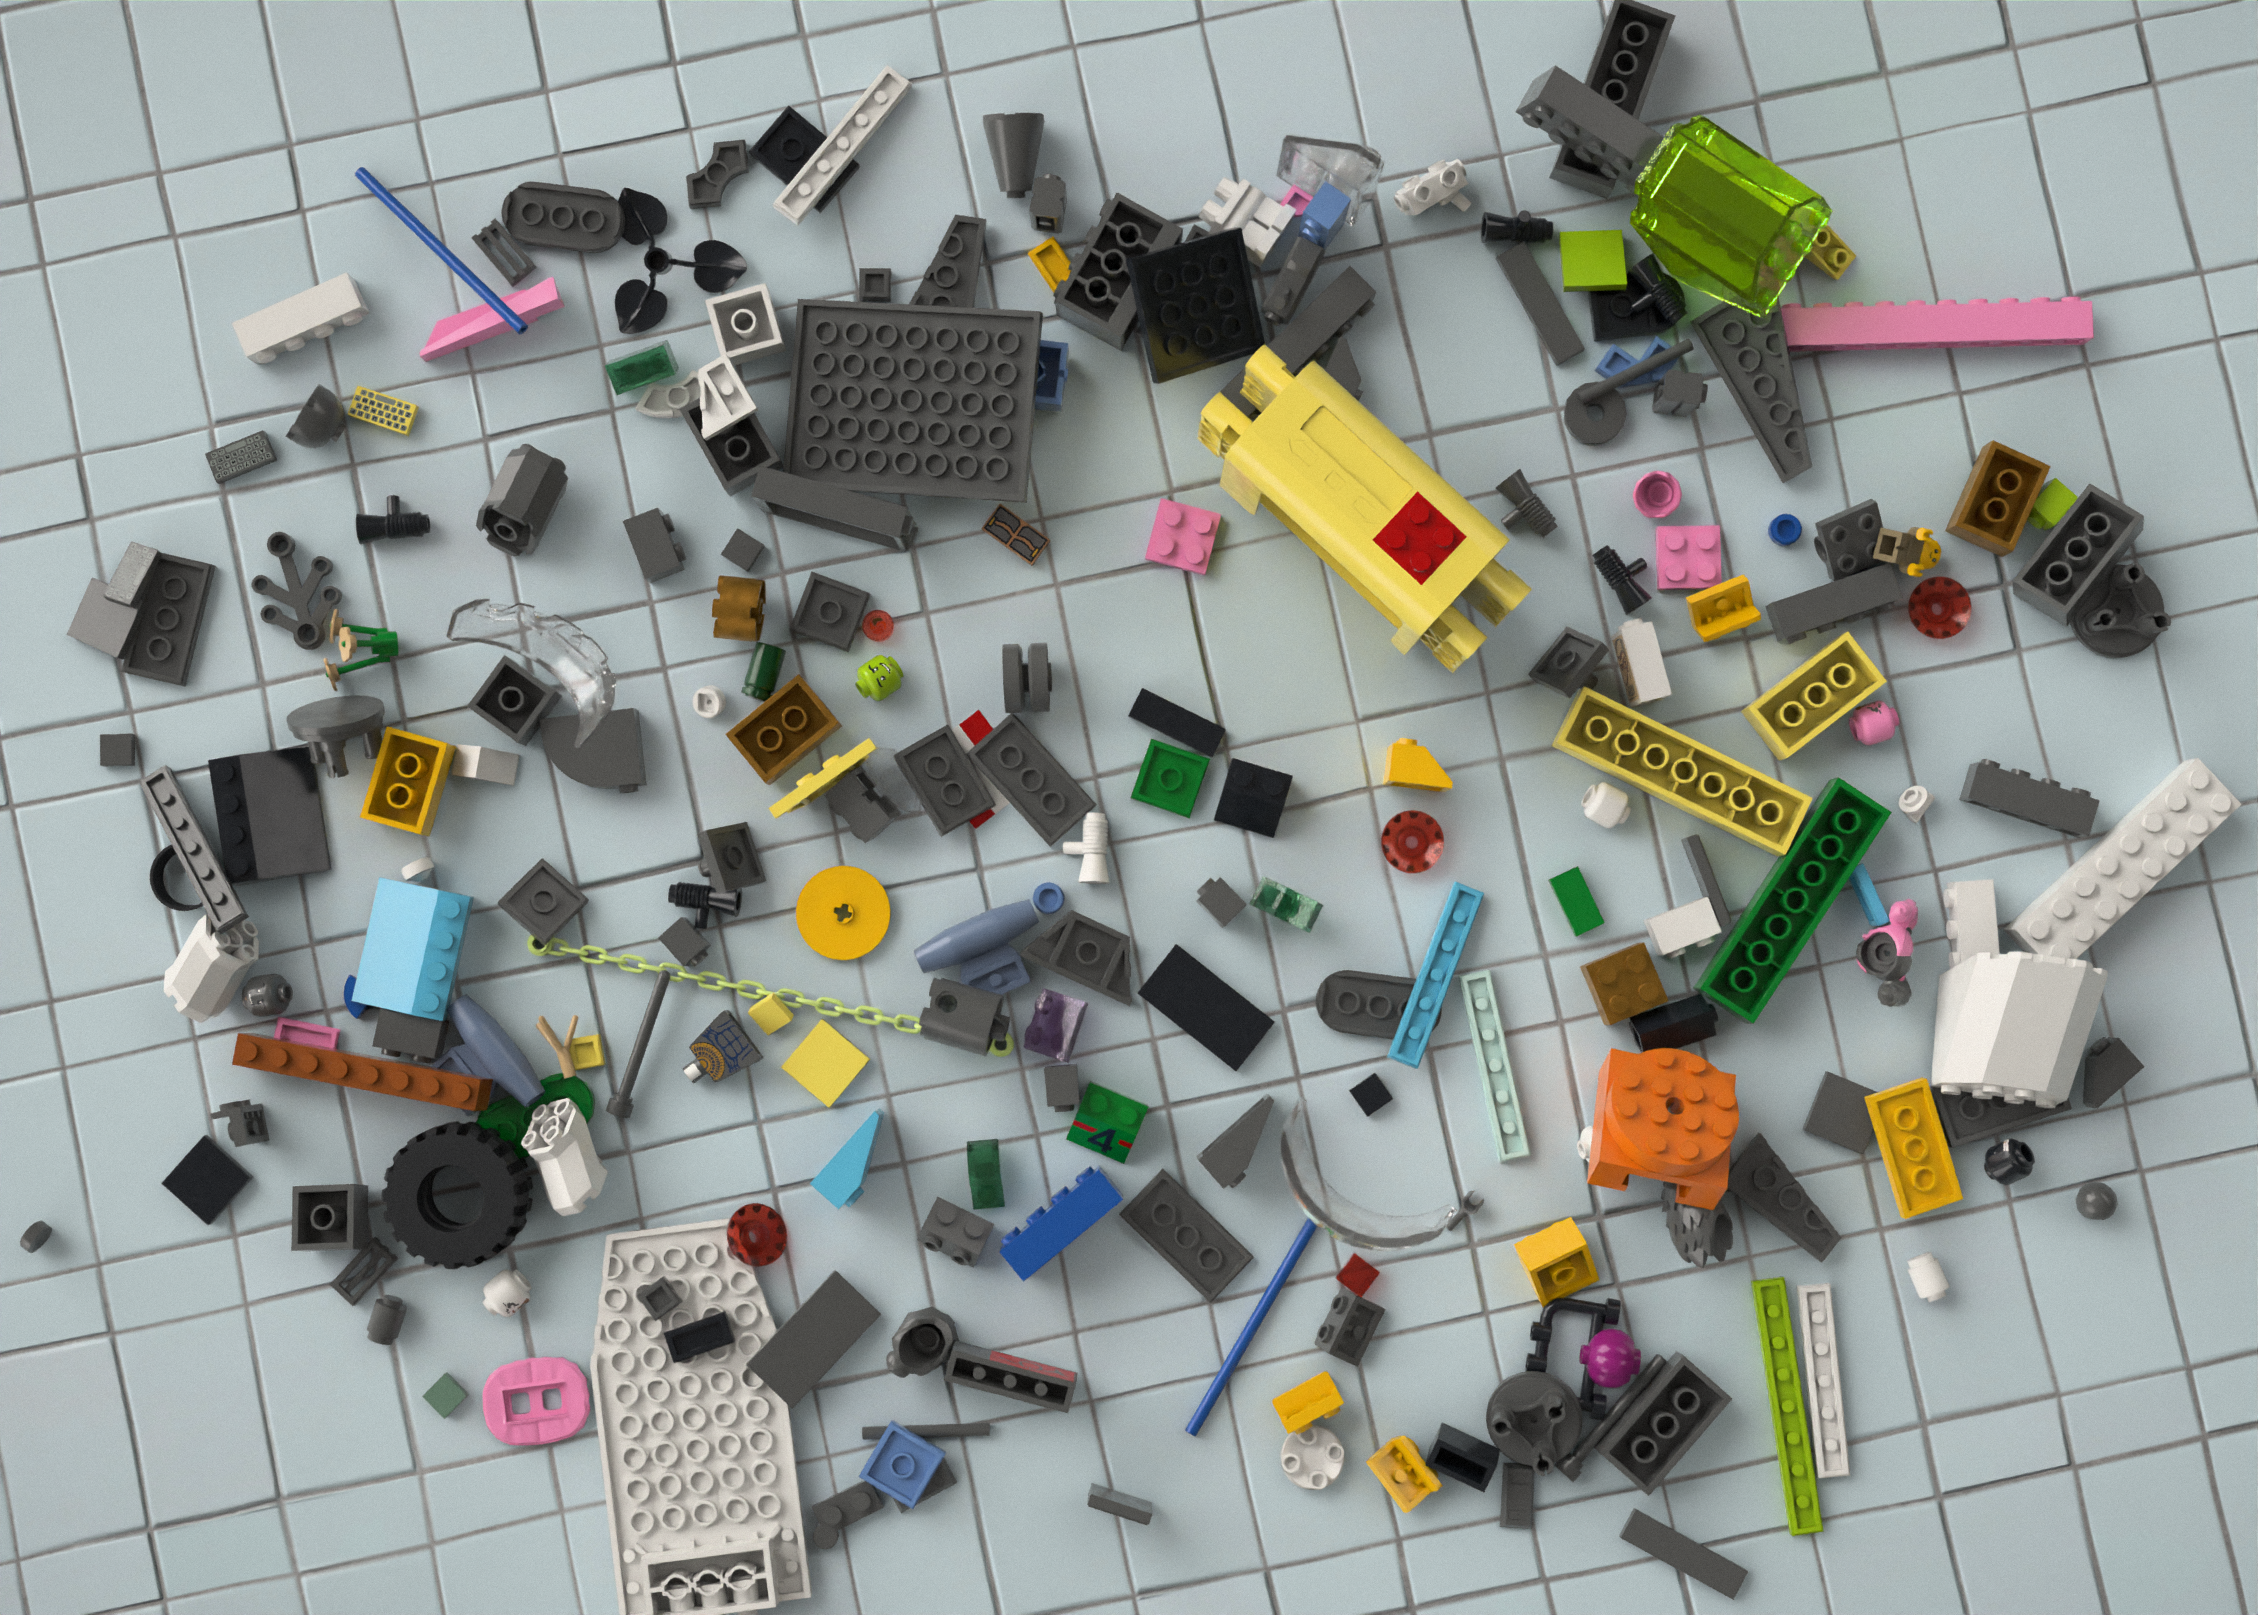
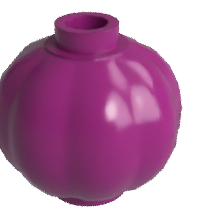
[1579,1329,1641,1388]

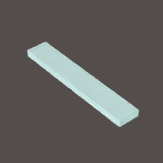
[1458,970,1531,1162]

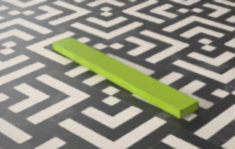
[1751,1276,1824,1536]

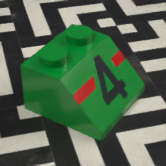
[1066,1081,1149,1164]

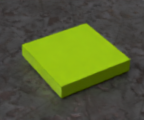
[1559,229,1627,292]

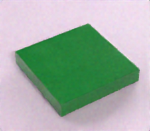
[1130,739,1210,819]

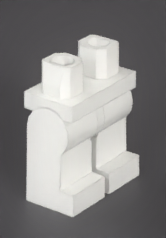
[1199,177,1296,267]

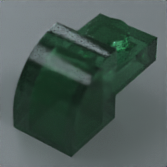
[1249,876,1323,933]
[967,1139,1005,1210]

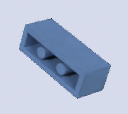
[1298,181,1351,250]

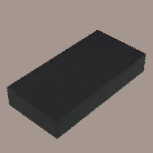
[664,1311,736,1363]

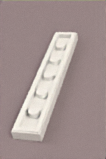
[773,65,912,226]
[1796,1283,1850,1478]

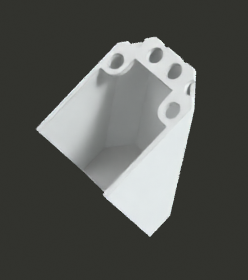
[1931,952,2108,1108]

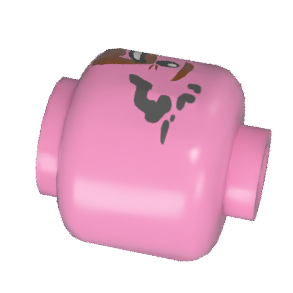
[1849,701,1899,746]

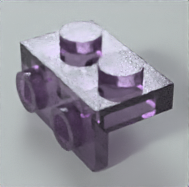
[1024,988,1088,1063]

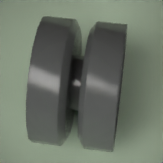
[1002,643,1052,713]

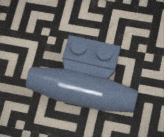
[914,899,1039,995]
[430,994,546,1117]

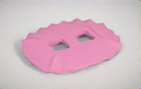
[483,1357,591,1446]

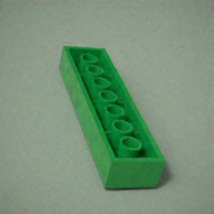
[1693,777,1892,1024]

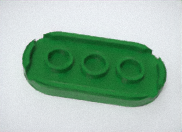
[476,1073,595,1159]

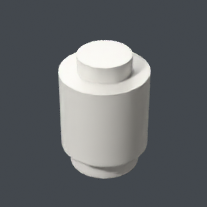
[1907,1252,1950,1302]

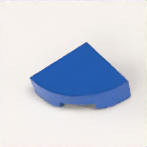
[344,975,369,1019]

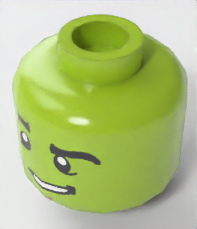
[855,655,904,701]

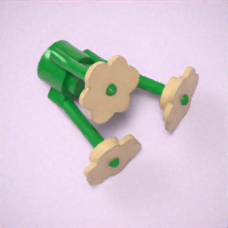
[323,609,399,691]

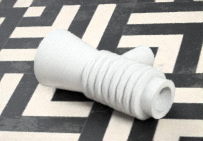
[1063,813,1110,884]

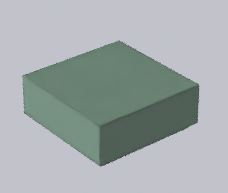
[422,1372,469,1419]

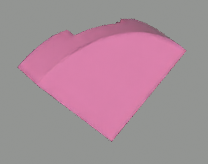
[1280,184,1313,217]

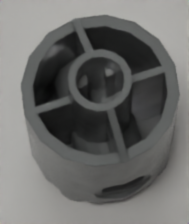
[919,978,1010,1056]

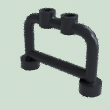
[1525,1298,1621,1421]

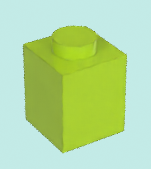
[2027,477,2078,531]

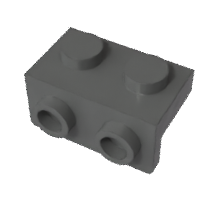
[917,1197,994,1267]

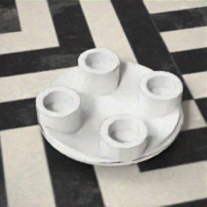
[1281,1425,1344,1490]

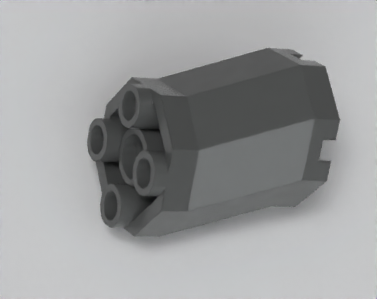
[476,444,568,556]

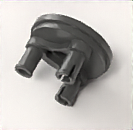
[2070,563,2171,658]
[286,695,385,778]
[1486,1371,1582,1476]

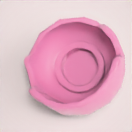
[1633,471,1682,518]

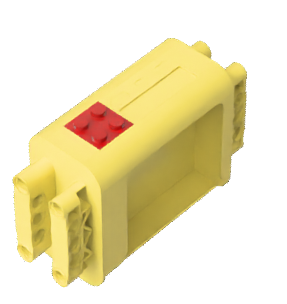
[1197,344,1532,673]

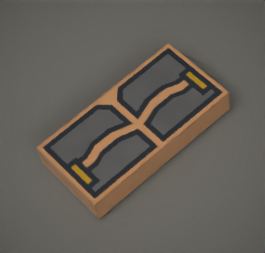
[981,504,1050,566]

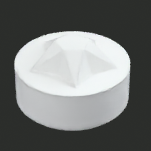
[693,685,726,718]
[401,857,435,882]

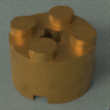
[712,575,766,642]

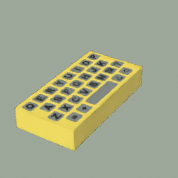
[347,386,419,436]

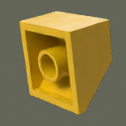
[1383,738,1453,792]
[1514,1217,1599,1308]

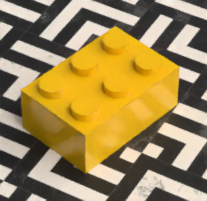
[360,726,456,837]

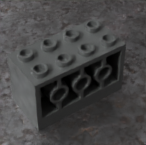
[1053,193,1183,351]

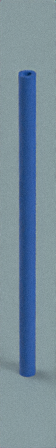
[355,167,528,334]
[1185,1210,1323,1437]

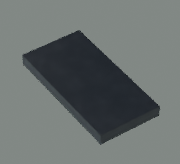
[1137,944,1275,1071]

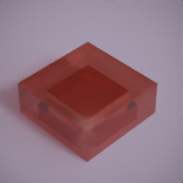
[1335,1253,1380,1297]

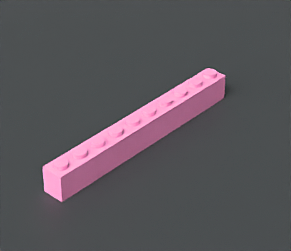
[1781,296,2094,352]

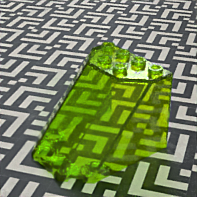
[1630,114,1833,319]

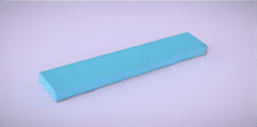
[1387,881,1484,1069]

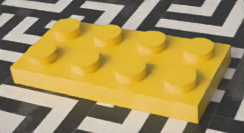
[1864,1077,1963,1219]

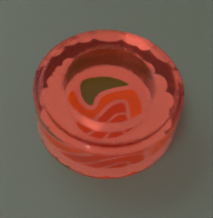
[862,610,894,642]

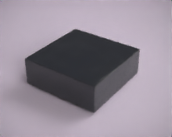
[1349,1073,1393,1117]

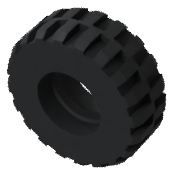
[381,1121,533,1269]

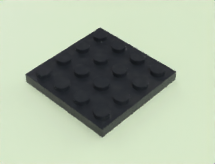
[1126,227,1265,384]

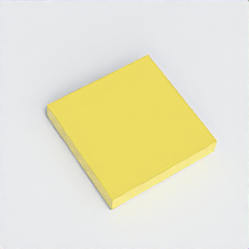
[781,1019,871,1108]

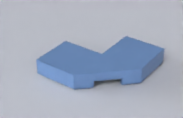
[1594,336,1679,388]

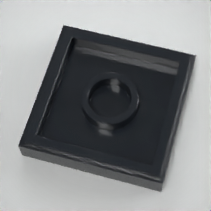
[161,1135,253,1225]

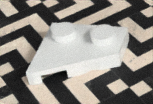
[698,354,758,441]

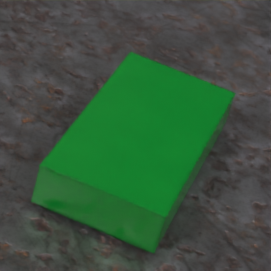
[1548,866,1605,937]

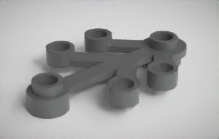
[251,532,342,650]

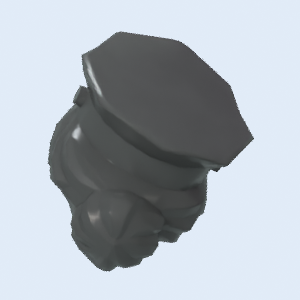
[886,1307,959,1378]

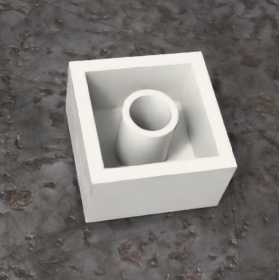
[705,283,787,366]

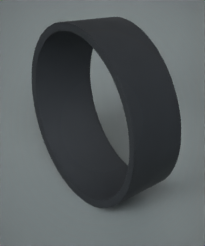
[150,844,203,911]

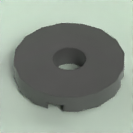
[1564,382,1627,445]

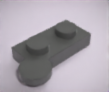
[812,1480,884,1549]

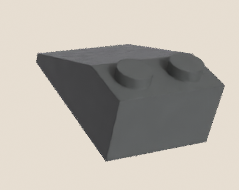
[1196,1094,1274,1189]

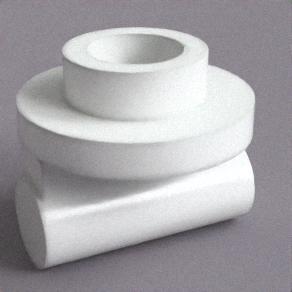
[1899,786,1935,823]

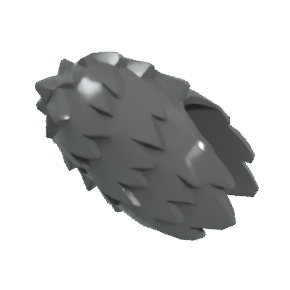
[1661,1181,1733,1268]

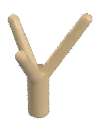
[536,1015,578,1079]

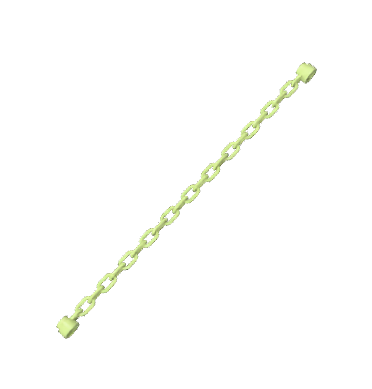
[527,935,1014,1057]

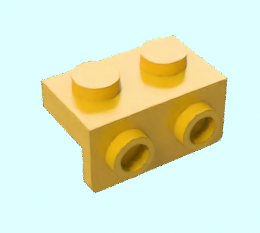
[1686,574,1761,642]
[1272,1371,1344,1435]
[1366,1435,1443,1513]

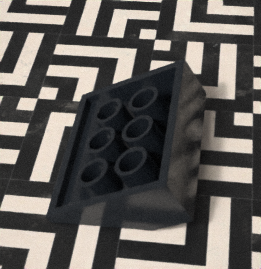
[208,747,332,886]

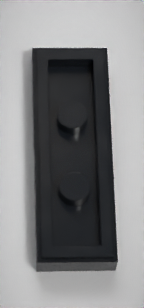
[1128,688,1226,758]

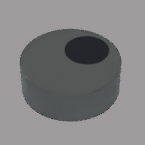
[20,1221,52,1253]

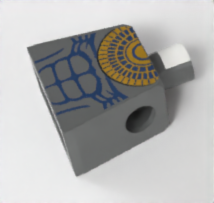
[683,1010,764,1083]

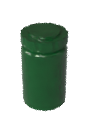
[741,642,786,702]

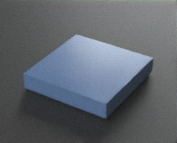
[858,1420,946,1509]

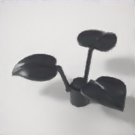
[615,188,747,334]

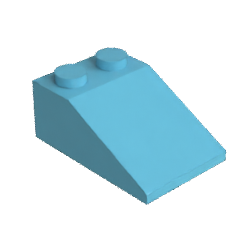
[810,1109,884,1209]

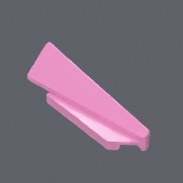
[419,277,565,362]

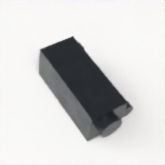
[1629,994,1718,1053]

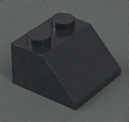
[1214,758,1293,838]

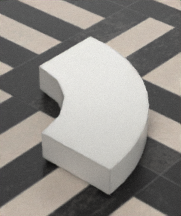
[635,370,701,418]

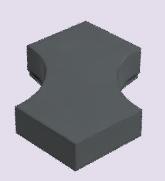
[686,139,749,209]

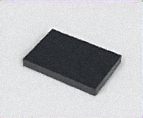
[749,105,860,213]

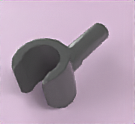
[1446,1191,1484,1231]

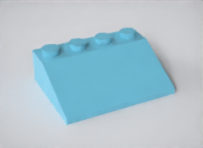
[352,877,474,1021]

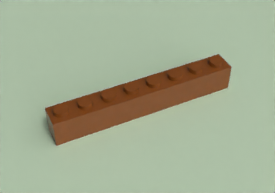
[232,1033,493,1111]

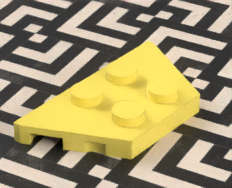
[768,738,877,819]

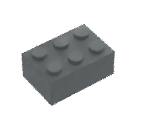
[680,398,784,497]

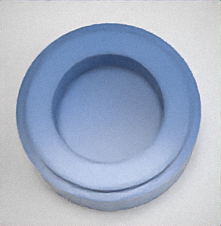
[1033,882,1065,914]

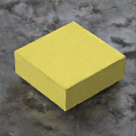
[748,992,794,1035]
[569,1034,606,1070]

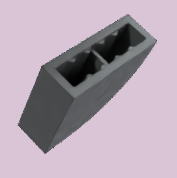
[539,708,647,793]

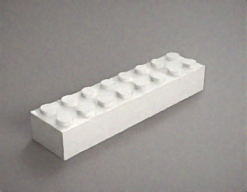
[2003,758,2241,959]

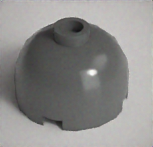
[285,384,346,449]

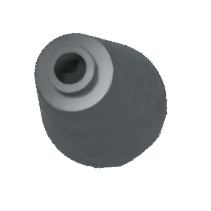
[983,113,1045,198]

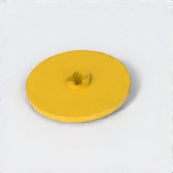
[796,866,891,960]

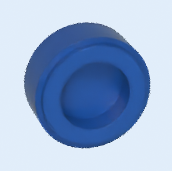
[1768,514,1802,546]

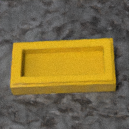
[1027,236,1071,293]

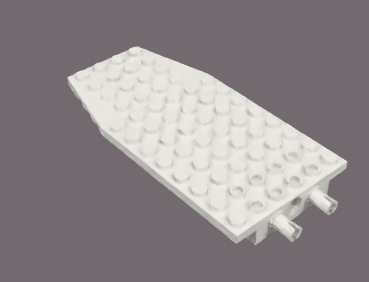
[590,1217,812,1615]

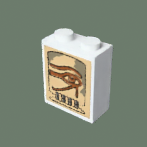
[1611,618,1672,708]

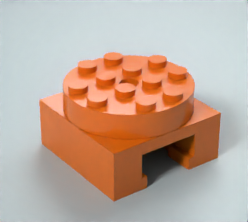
[1587,1048,1739,1210]

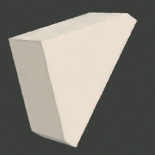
[451,744,520,785]

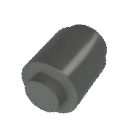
[367,1295,407,1345]

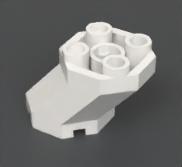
[164,914,259,1023]
[521,1098,608,1216]

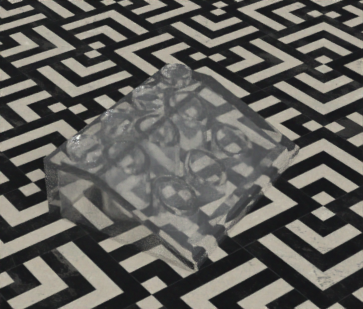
[1276,135,1385,227]

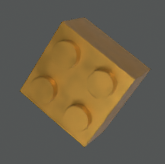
[1580,942,1669,1025]

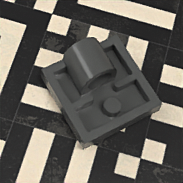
[1814,499,1883,581]

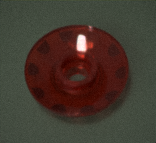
[1908,576,1971,639]
[1381,810,1444,873]
[727,1203,787,1267]

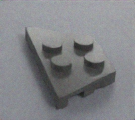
[1019,910,1132,1006]

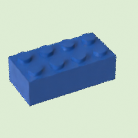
[999,1166,1123,1282]

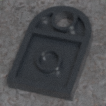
[1588,273,1685,341]

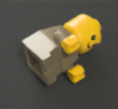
[1873,527,1941,577]

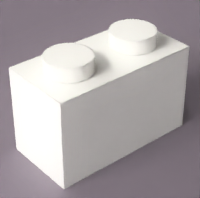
[1644,897,1722,959]

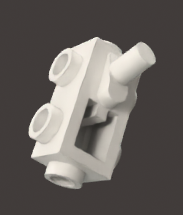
[1394,159,1471,215]

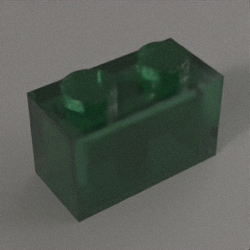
[605,340,679,395]

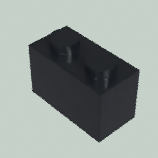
[1425,1422,1500,1492]

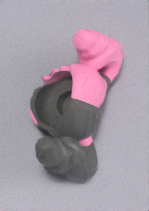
[1856,899,1918,1007]

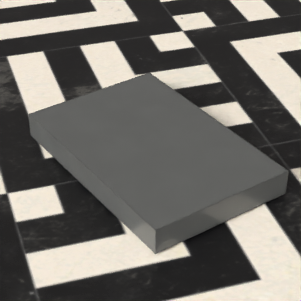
[893,724,996,837]

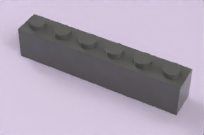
[1220,266,1376,422]

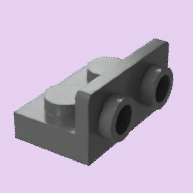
[210,1099,269,1147]
[1314,1287,1385,1367]

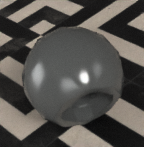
[2075,1182,2118,1220]

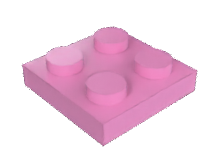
[1145,498,1221,576]
[1655,525,1722,590]

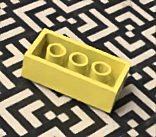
[1741,632,1887,761]

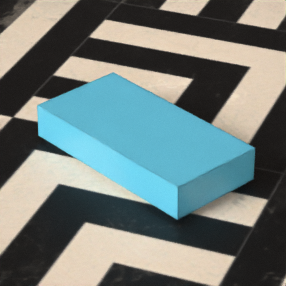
[1849,863,1890,926]

